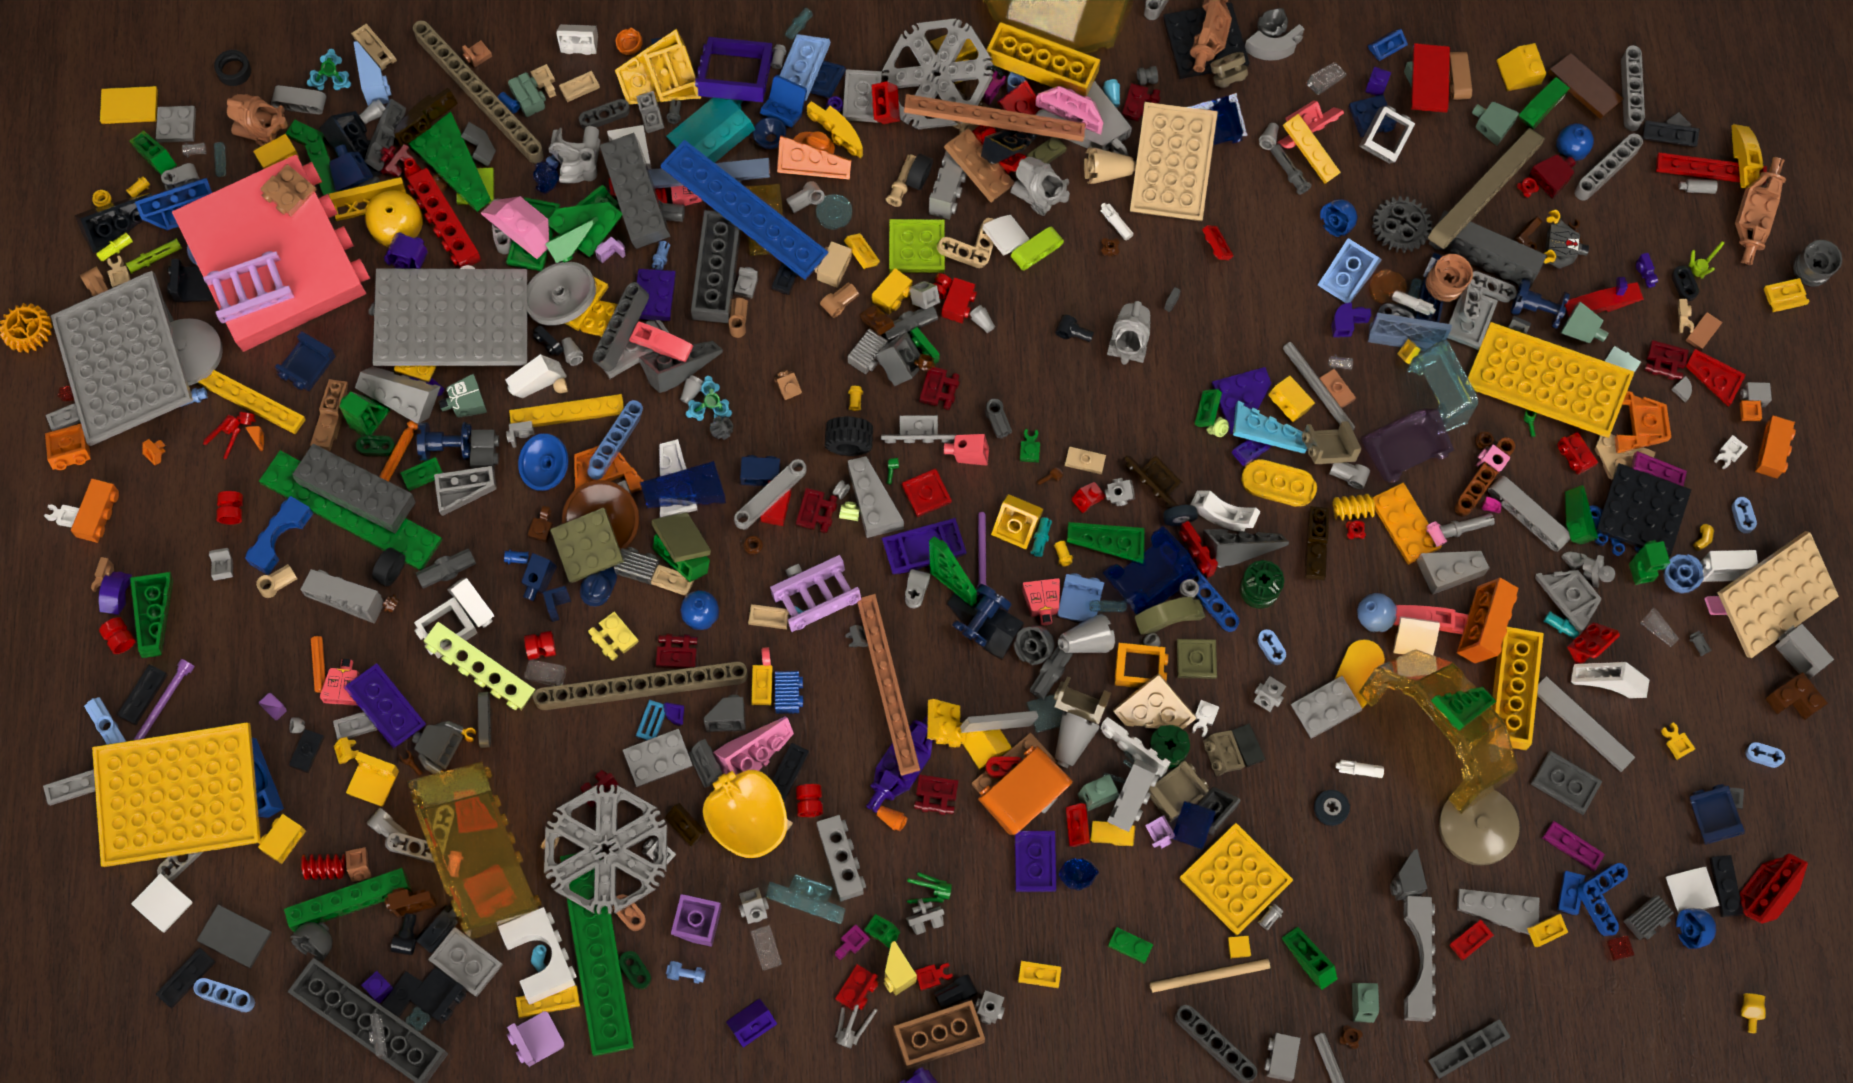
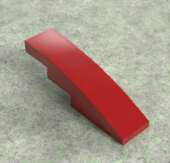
[1564,282,1644,316]

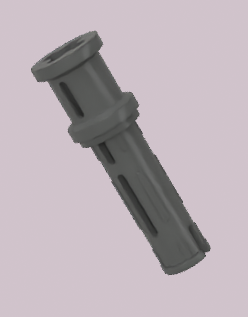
[1271,144,1312,195]

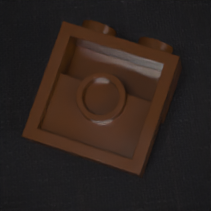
[385,888,437,918]

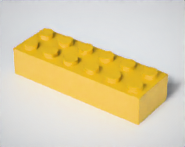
[987,22,1100,96]
[1487,627,1544,750]

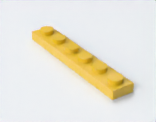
[198,370,306,434]
[509,394,624,427]

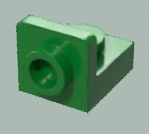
[864,914,900,948]

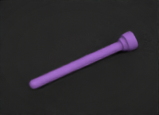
[976,512,988,599]
[134,659,195,740]

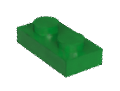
[285,120,326,146]
[911,327,940,364]
[1195,389,1222,427]
[401,457,443,491]
[1108,927,1153,964]

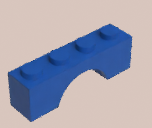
[245,496,313,575]
[252,738,284,818]

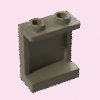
[1302,421,1361,464]
[1054,676,1111,724]
[1148,760,1209,823]

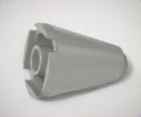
[1058,614,1115,653]
[1055,711,1100,768]

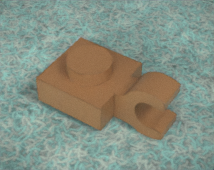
[91,557,114,592]

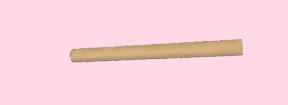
[1150,959,1270,993]

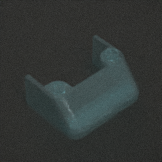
[1407,340,1478,433]

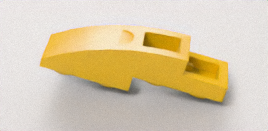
[807,101,863,159]
[1731,124,1764,189]

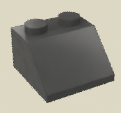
[876,332,920,386]
[704,695,746,732]
[1390,849,1427,901]

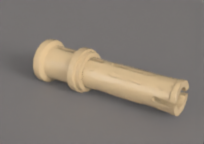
[886,154,916,207]

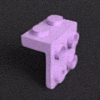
[507,1011,564,1067]

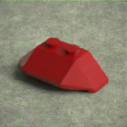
[1739,853,1808,924]

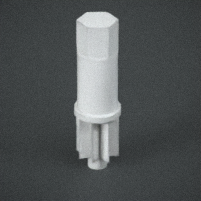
[1101,203,1134,241]
[1392,290,1436,315]
[1335,760,1384,778]

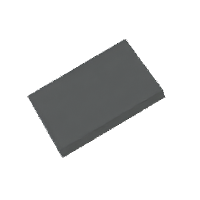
[1531,750,1602,815]
[197,905,272,969]

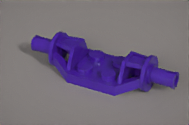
[866,713,933,813]

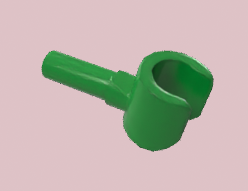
[1523,410,1537,437]
[887,458,899,485]

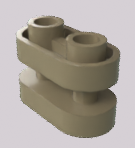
[1210,52,1248,88]

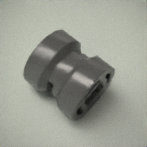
[1137,66,1158,86]

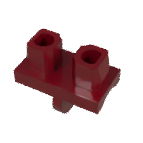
[380,144,413,178]
[580,770,619,808]

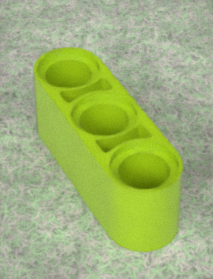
[1011,226,1064,270]

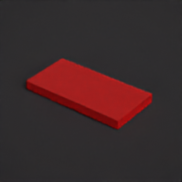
[1411,43,1450,113]

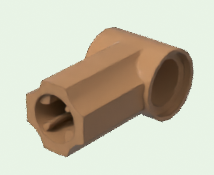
[80,266,108,297]
[820,282,859,318]
[729,298,748,338]

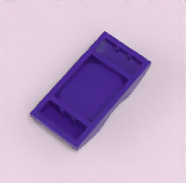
[882,518,966,574]

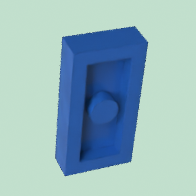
[1557,871,1585,916]

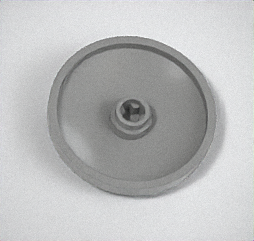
[526,262,596,325]
[170,318,223,385]

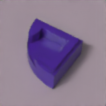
[1616,277,1628,295]
[663,702,684,726]

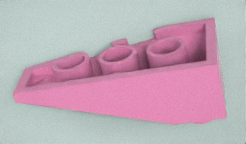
[713,717,794,775]

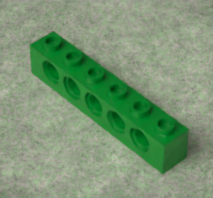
[284,868,412,932]

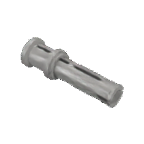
[1440,513,1495,539]

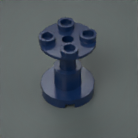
[1511,279,1570,329]
[417,422,472,461]
[952,584,1012,647]

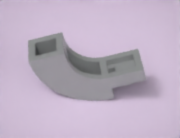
[1245,24,1304,60]

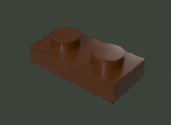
[859,305,895,336]

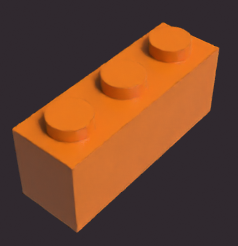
[1755,416,1796,478]
[71,479,119,543]

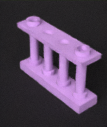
[203,251,295,323]
[770,555,861,632]

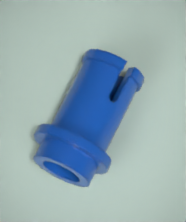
[497,92,520,113]
[504,549,529,564]

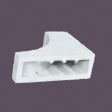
[1571,662,1649,698]

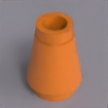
[877,806,907,831]

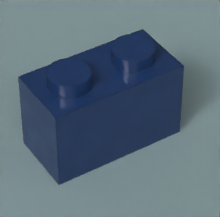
[740,455,781,486]

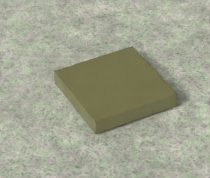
[1176,639,1217,679]

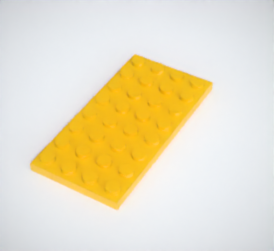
[1465,322,1634,438]

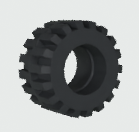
[825,416,873,456]

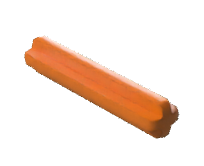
[311,636,326,693]

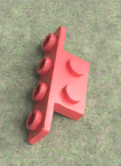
[1277,100,1344,149]

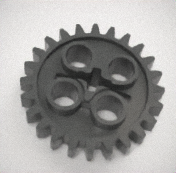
[1372,196,1432,253]

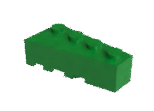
[130,572,173,658]

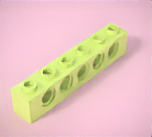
[424,622,535,711]

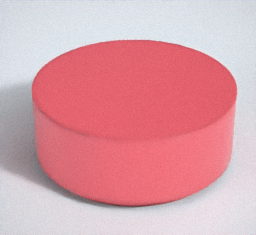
[761,647,771,666]

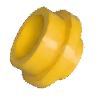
[92,190,112,207]

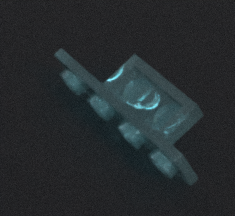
[766,874,846,924]

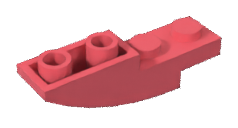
[628,321,693,362]
[1393,605,1468,634]

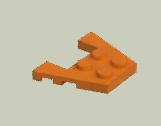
[1615,391,1671,453]
[574,446,647,493]

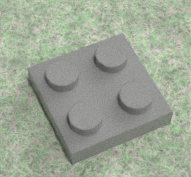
[156,106,196,143]

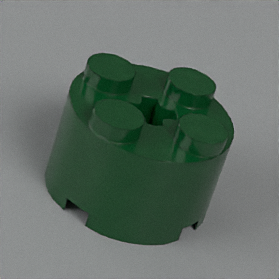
[1148,725,1190,769]

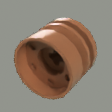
[1426,254,1473,302]

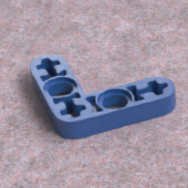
[1578,863,1628,936]

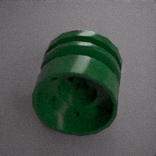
[1239,560,1284,609]

